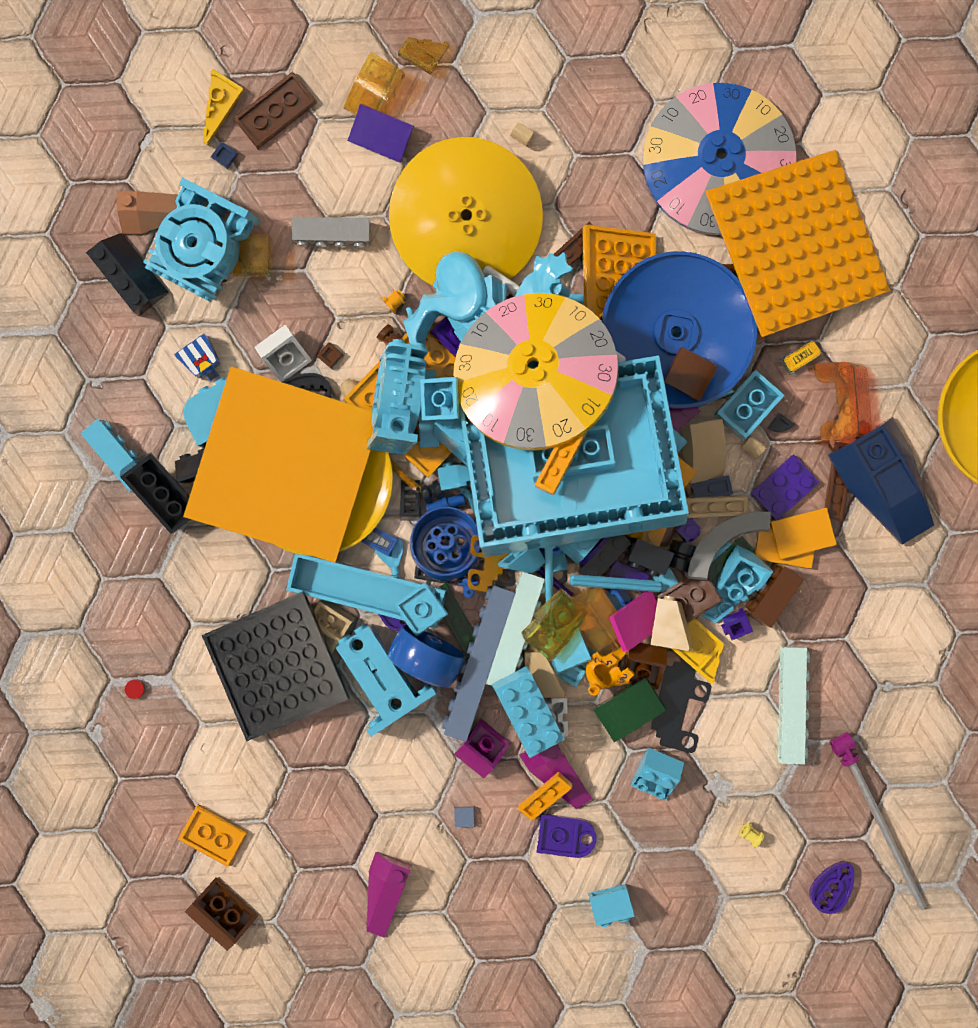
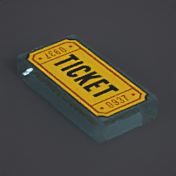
[780,338,823,375]

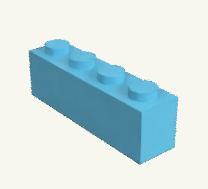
[80,419,138,493]

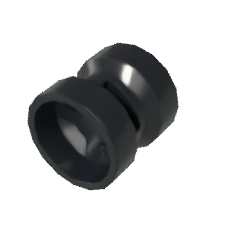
[420,479,444,503]

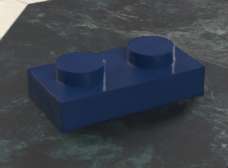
[691,475,733,497]

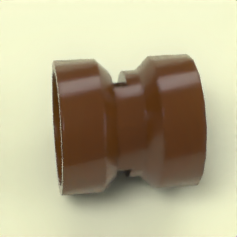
[376,324,403,346]

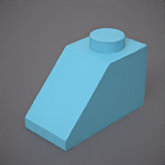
[498,549,545,573]

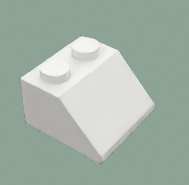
[255,325,312,382]

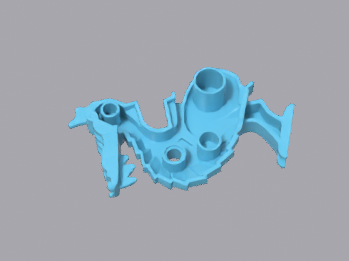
[404,251,573,348]

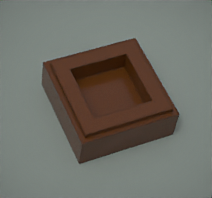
[317,342,344,369]

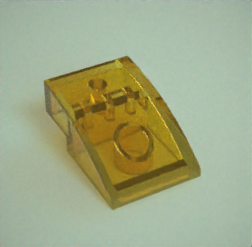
[344,52,405,115]
[521,589,588,661]

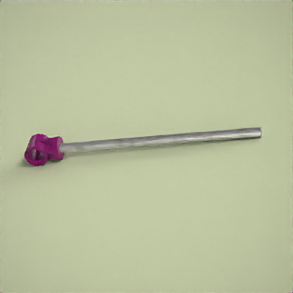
[829,732,927,910]

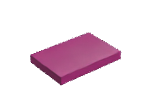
[609,591,657,652]

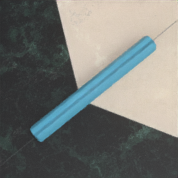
[570,574,662,592]

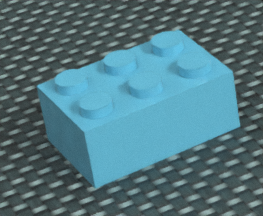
[714,370,784,440]

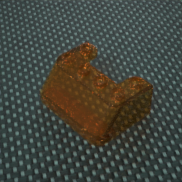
[808,362,872,443]

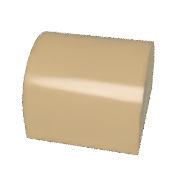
[510,122,534,147]
[741,436,766,459]

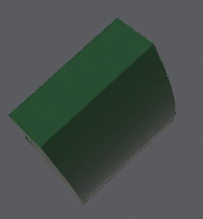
[594,677,666,742]

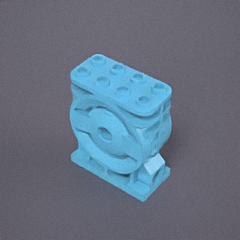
[143,177,261,302]
[366,339,428,455]

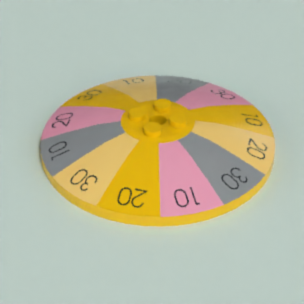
[454,293,618,450]

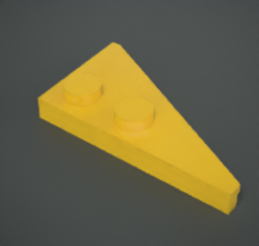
[203,68,244,146]

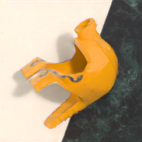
[585,647,634,695]

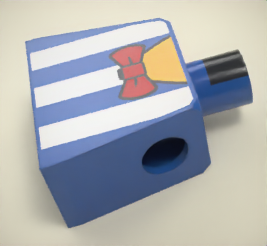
[174,334,221,383]

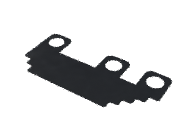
[651,658,711,753]

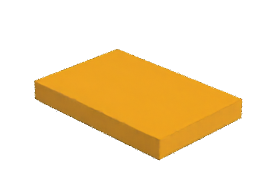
[770,508,837,559]
[755,526,814,569]
[178,805,248,867]

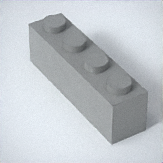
[292,217,371,248]

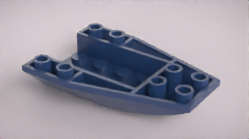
[828,417,934,545]

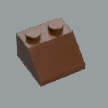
[622,642,668,689]

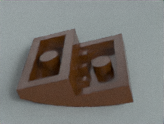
[664,347,717,402]

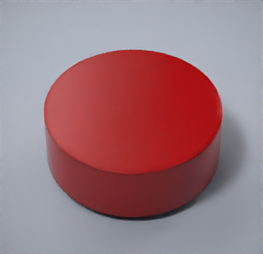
[125,679,145,699]

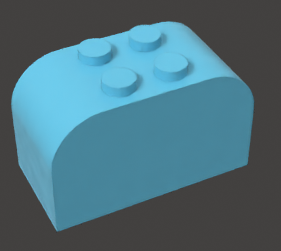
[183,377,227,448]

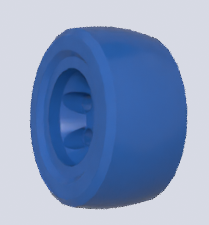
[410,507,482,582]
[388,625,465,688]

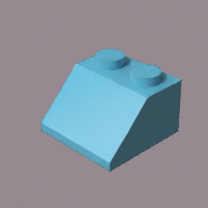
[420,377,459,421]

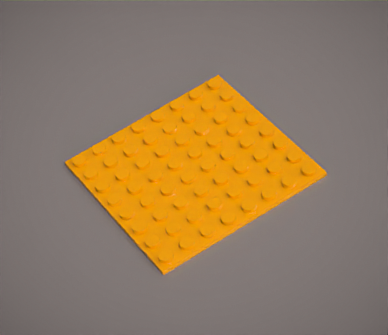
[705,150,891,337]
[183,366,373,563]

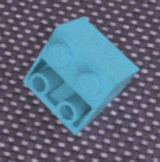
[631,748,684,801]
[588,884,635,927]

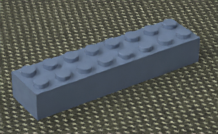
[442,584,516,742]

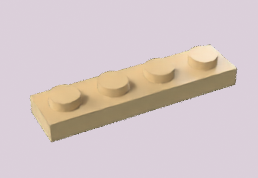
[686,495,748,518]

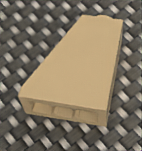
[651,596,694,652]
[525,645,567,698]

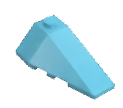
[437,462,471,492]
[700,545,773,623]

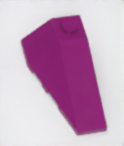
[519,744,592,809]
[367,852,412,938]

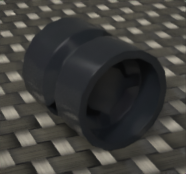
[669,539,696,572]

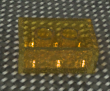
[564,587,618,651]

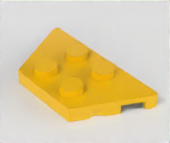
[671,619,724,684]

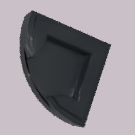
[767,413,795,432]

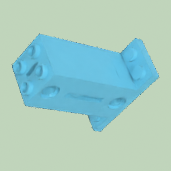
[336,623,438,737]

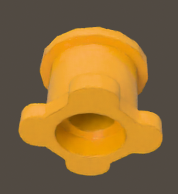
[381,289,406,314]

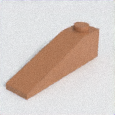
[117,191,178,235]

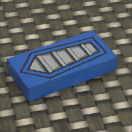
[361,527,398,557]

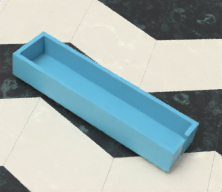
[286,554,448,629]

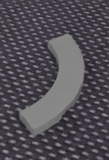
[687,512,771,580]

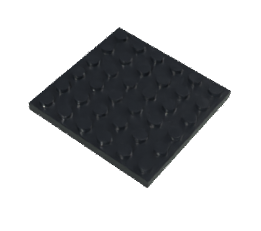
[202,591,350,742]

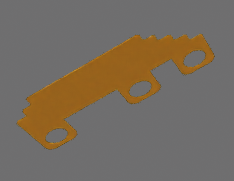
[468,536,509,592]

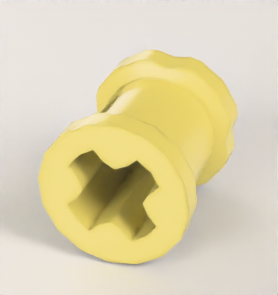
[739,822,765,848]

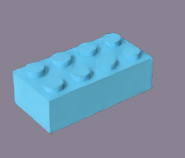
[491,666,565,758]

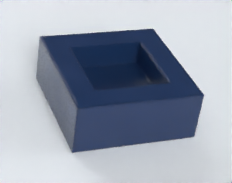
[211,141,238,170]

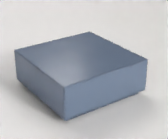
[454,806,474,827]

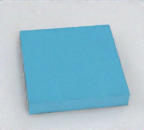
[394,582,448,637]

